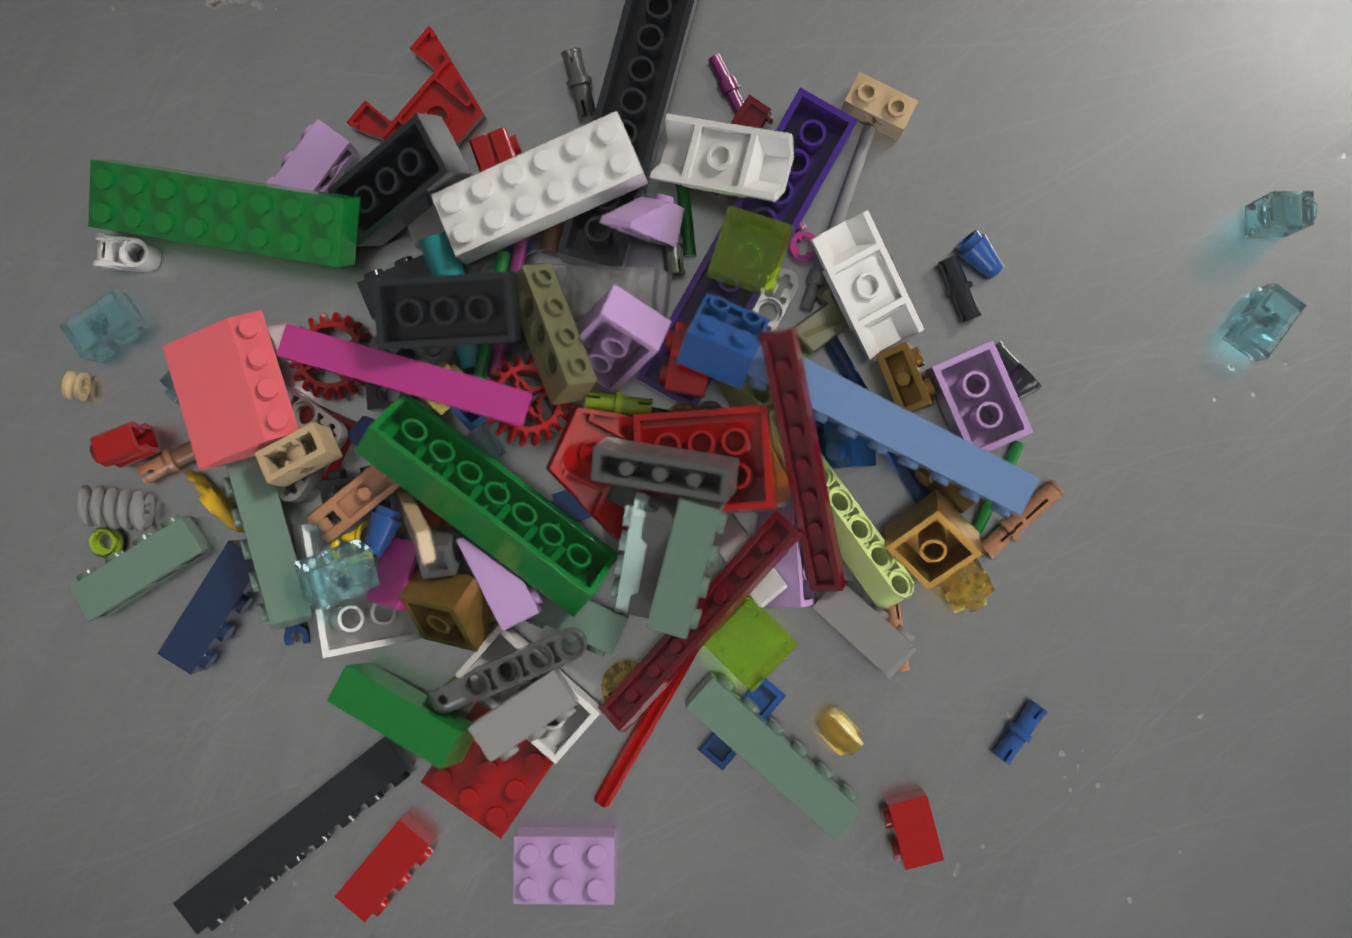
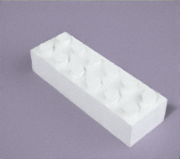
[431,111,649,265]

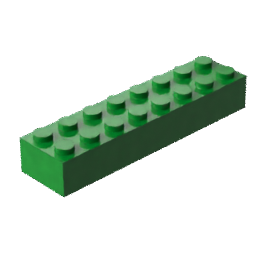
[88,159,360,267]
[354,393,618,617]

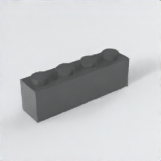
[591,437,739,503]

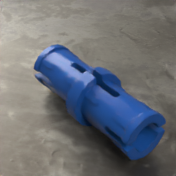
[992,699,1048,765]

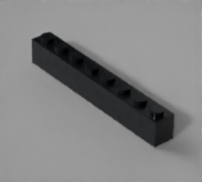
[173,736,415,935]

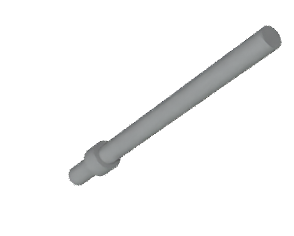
[800,125,876,312]

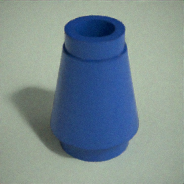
[957,230,1004,279]
[363,504,403,556]

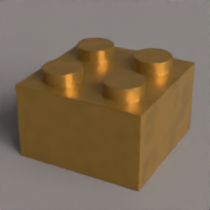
[884,489,982,590]
[398,567,497,652]

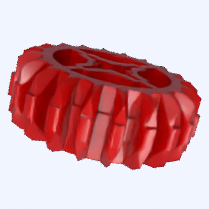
[288,312,373,401]
[486,356,573,447]

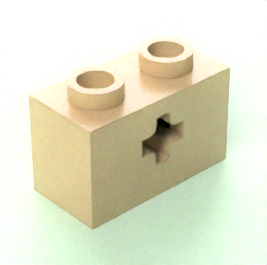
[841,71,918,141]
[254,422,343,487]

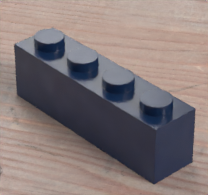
[157,540,255,675]

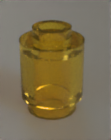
[815,706,864,756]

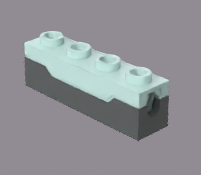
[611,492,677,619]

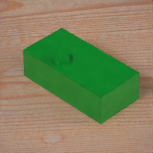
[327,662,474,769]

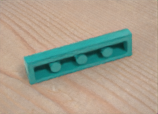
[418,232,492,369]

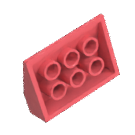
[162,310,299,471]

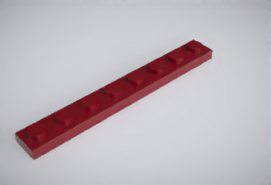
[759,327,846,592]
[599,510,803,733]

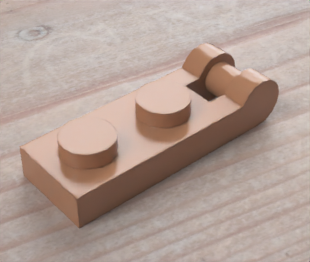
[306,464,400,543]

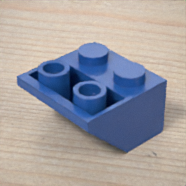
[676,293,771,389]
[814,419,876,469]

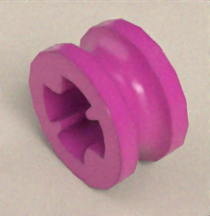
[789,231,816,263]

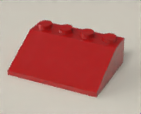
[633,405,778,517]

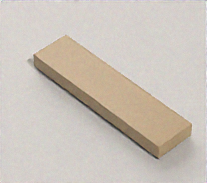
[394,486,436,564]

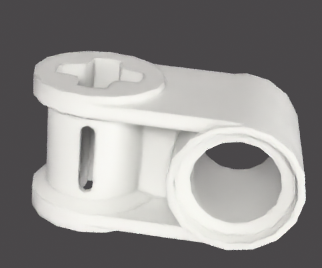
[91,233,162,273]

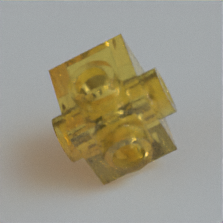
[939,558,996,613]

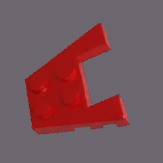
[346,26,485,147]
[545,407,634,541]

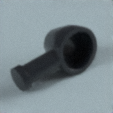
[995,341,1042,399]

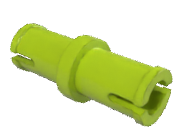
[584,391,653,416]

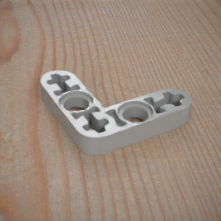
[276,383,348,503]

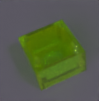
[707,205,794,297]
[704,595,799,693]

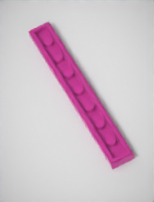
[276,324,533,427]

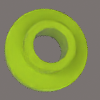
[89,527,124,558]

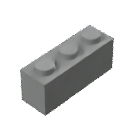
[812,580,917,679]
[468,668,579,763]

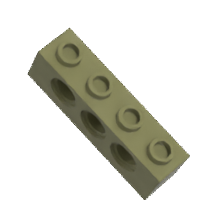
[517,264,598,405]

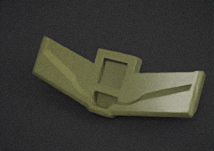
[792,250,894,354]

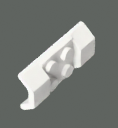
[650,113,794,202]
[810,210,924,360]

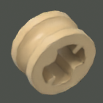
[61,370,91,402]

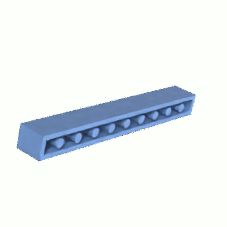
[746,343,1040,518]

